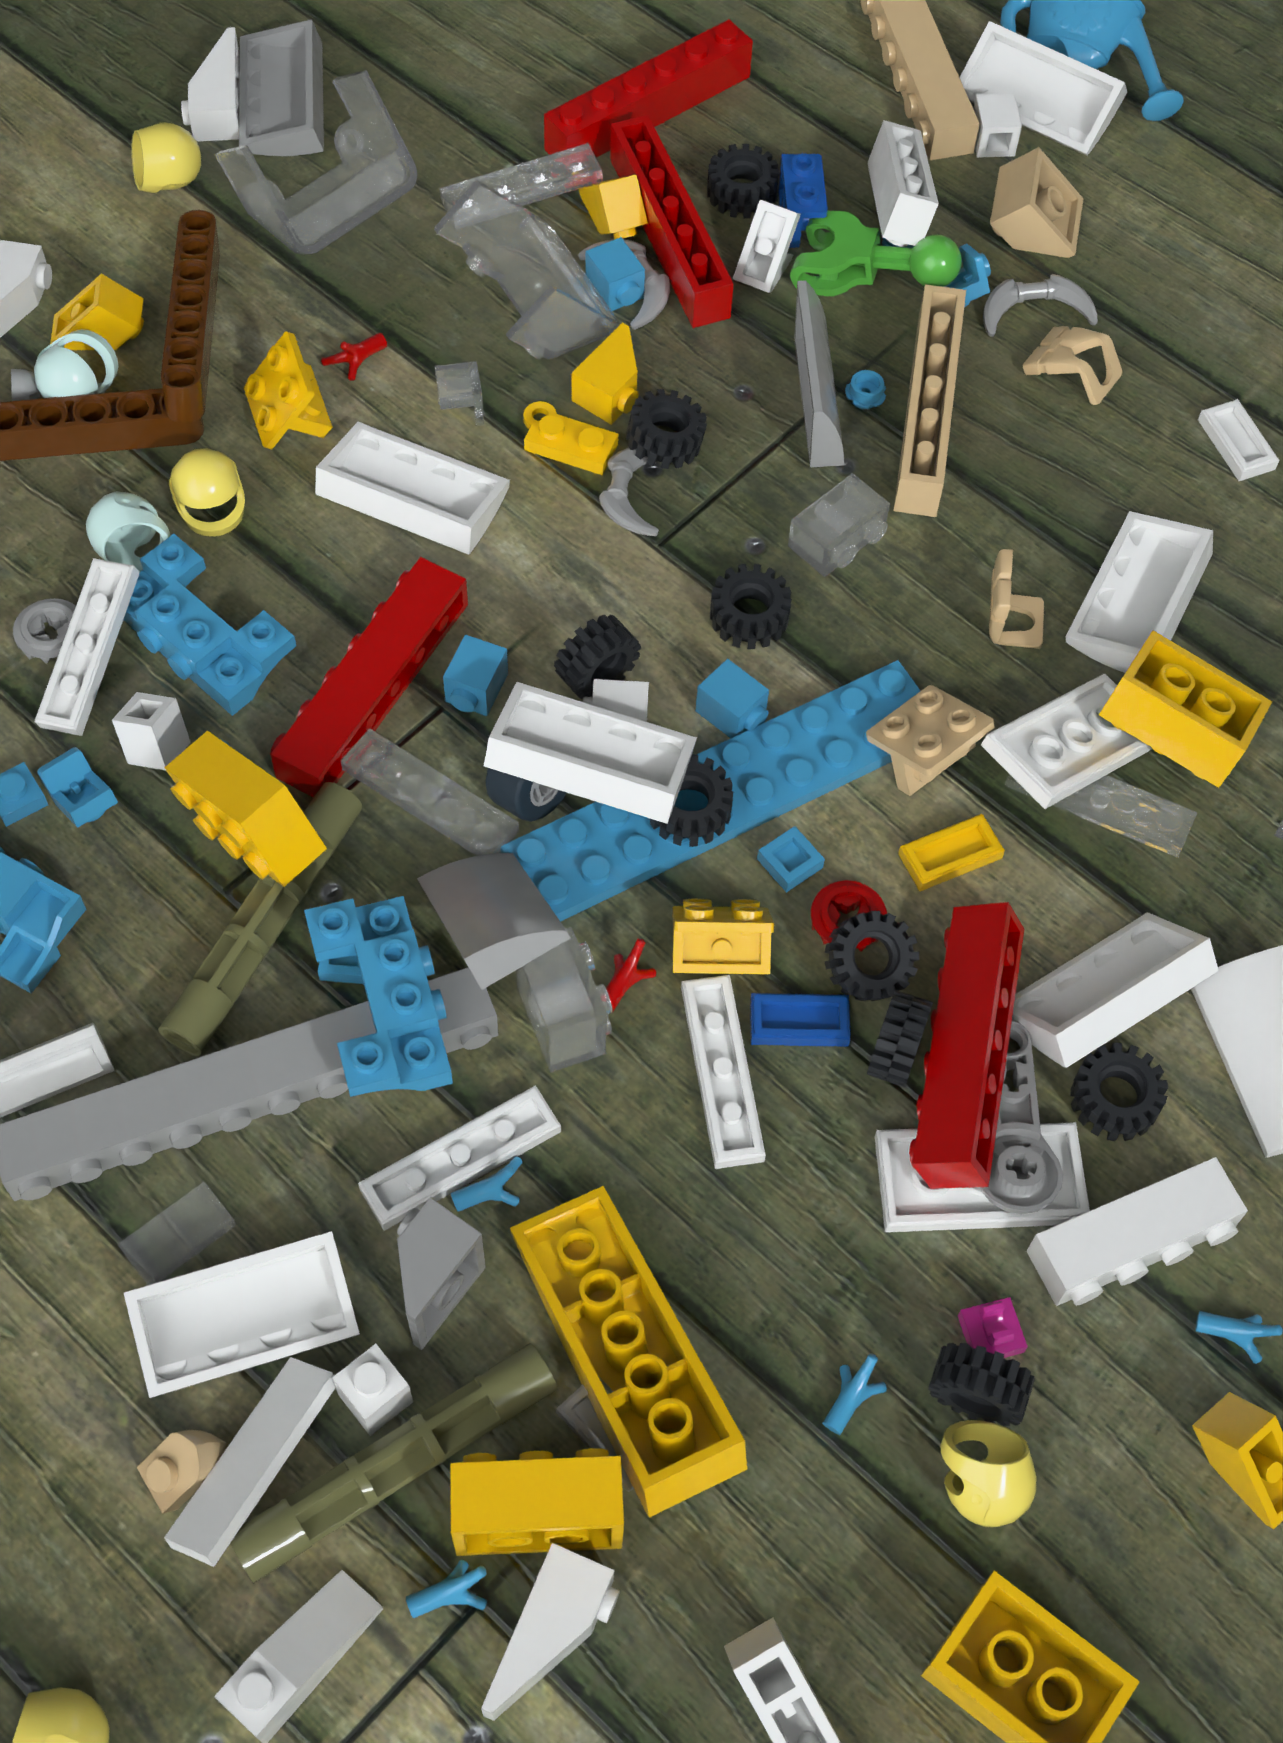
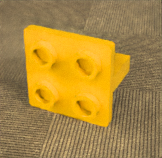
[244,331,332,449]
[672,898,774,974]

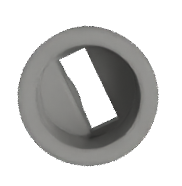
[11,369,40,401]

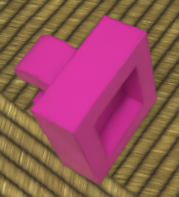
[958,1297,1028,1358]

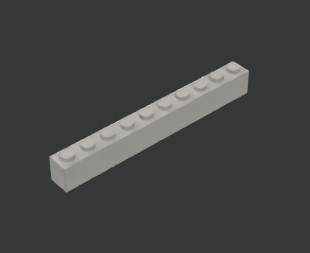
[0,967,499,1201]

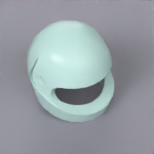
[34,329,119,398]
[86,491,170,572]

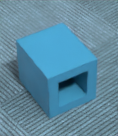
[585,237,645,312]
[443,635,508,716]
[695,659,769,738]

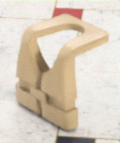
[1022,326,1123,405]
[989,549,1044,649]

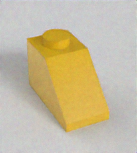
[579,175,648,239]
[50,273,144,350]
[571,322,639,425]
[1192,1392,1283,1529]

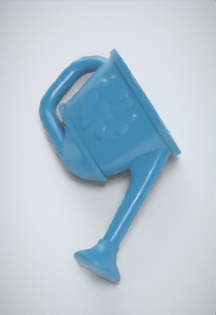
[1000,0,1184,121]

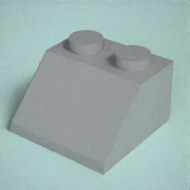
[397,1198,486,1350]

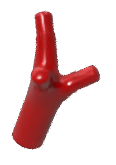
[321,333,387,381]
[596,938,656,1013]

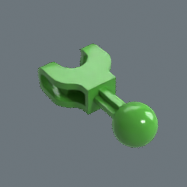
[790,210,962,296]

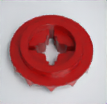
[810,880,887,952]

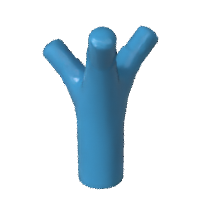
[450,1156,522,1212]
[1195,1311,1283,1364]
[822,1354,887,1435]
[406,1560,487,1619]

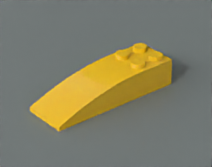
[510,1186,747,1518]

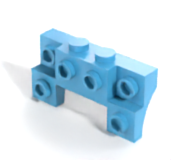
[123,534,297,716]
[0,847,86,993]
[304,896,453,1097]

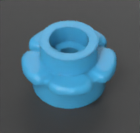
[845,370,886,409]

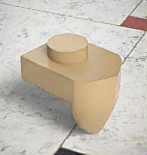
[137,1430,229,1514]

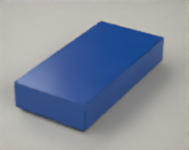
[750,993,850,1047]

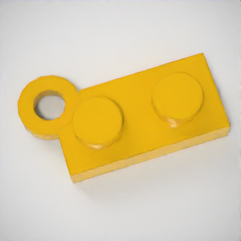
[523,401,618,475]

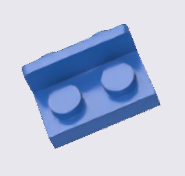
[778,154,828,248]

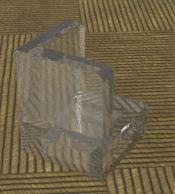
[434,361,484,426]

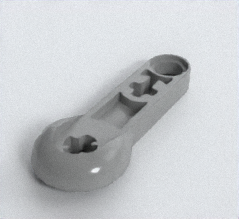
[980,1021,1063,1214]

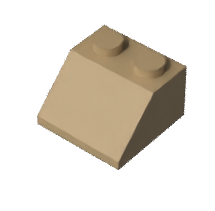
[990,147,1084,258]

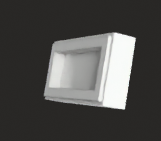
[1198,399,1279,481]

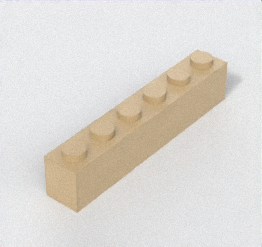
[861,0,980,160]
[894,284,966,517]

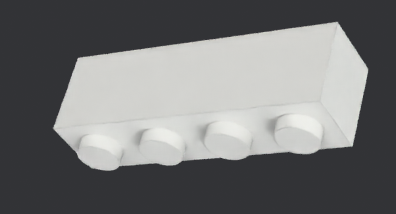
[867,120,939,247]
[1027,1157,1248,1306]

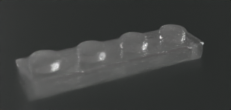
[439,143,603,227]
[341,729,519,856]
[1004,774,1197,858]

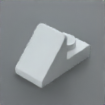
[733,200,801,293]

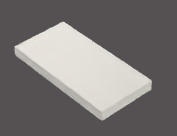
[981,673,1152,809]
[875,1122,1090,1232]

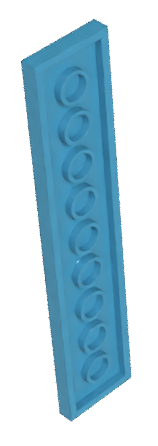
[499,660,920,922]

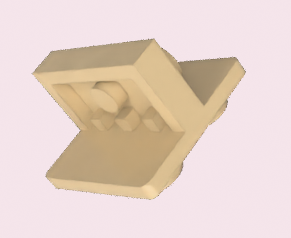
[866,685,995,796]

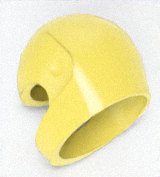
[132,122,201,193]
[169,448,245,537]
[940,1420,1036,1528]
[12,1687,110,1743]

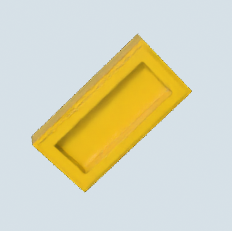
[898,814,1005,892]

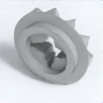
[13,598,76,664]

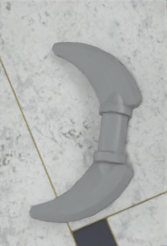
[578,239,670,329]
[983,274,1098,337]
[599,448,659,536]

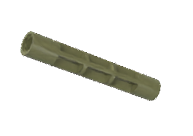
[158,782,363,1056]
[230,1343,557,1584]

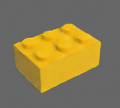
[1099,630,1273,788]
[164,730,327,887]
[450,1448,624,1556]
[921,1571,1140,1743]

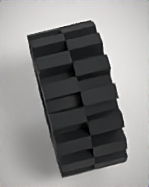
[707,143,779,219]
[626,389,707,469]
[710,564,792,649]
[554,615,641,699]
[650,754,734,847]
[824,911,919,1001]
[867,990,933,1087]
[1070,1043,1168,1141]
[928,1343,1035,1426]

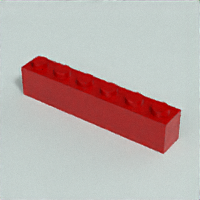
[544,19,753,173]
[610,115,734,328]
[270,557,468,798]
[909,902,1025,1189]

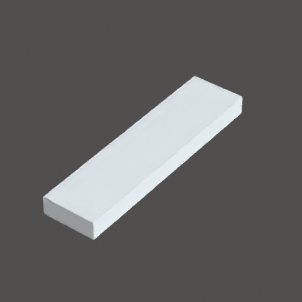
[34,558,140,736]
[681,975,766,1169]
[358,1085,561,1231]
[164,1357,335,1567]

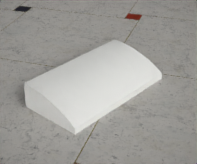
[959,21,1127,156]
[315,422,510,555]
[1066,511,1213,673]
[484,682,697,824]
[1012,912,1219,1068]
[1191,945,1283,1158]
[0,1022,115,1118]
[124,1231,360,1398]

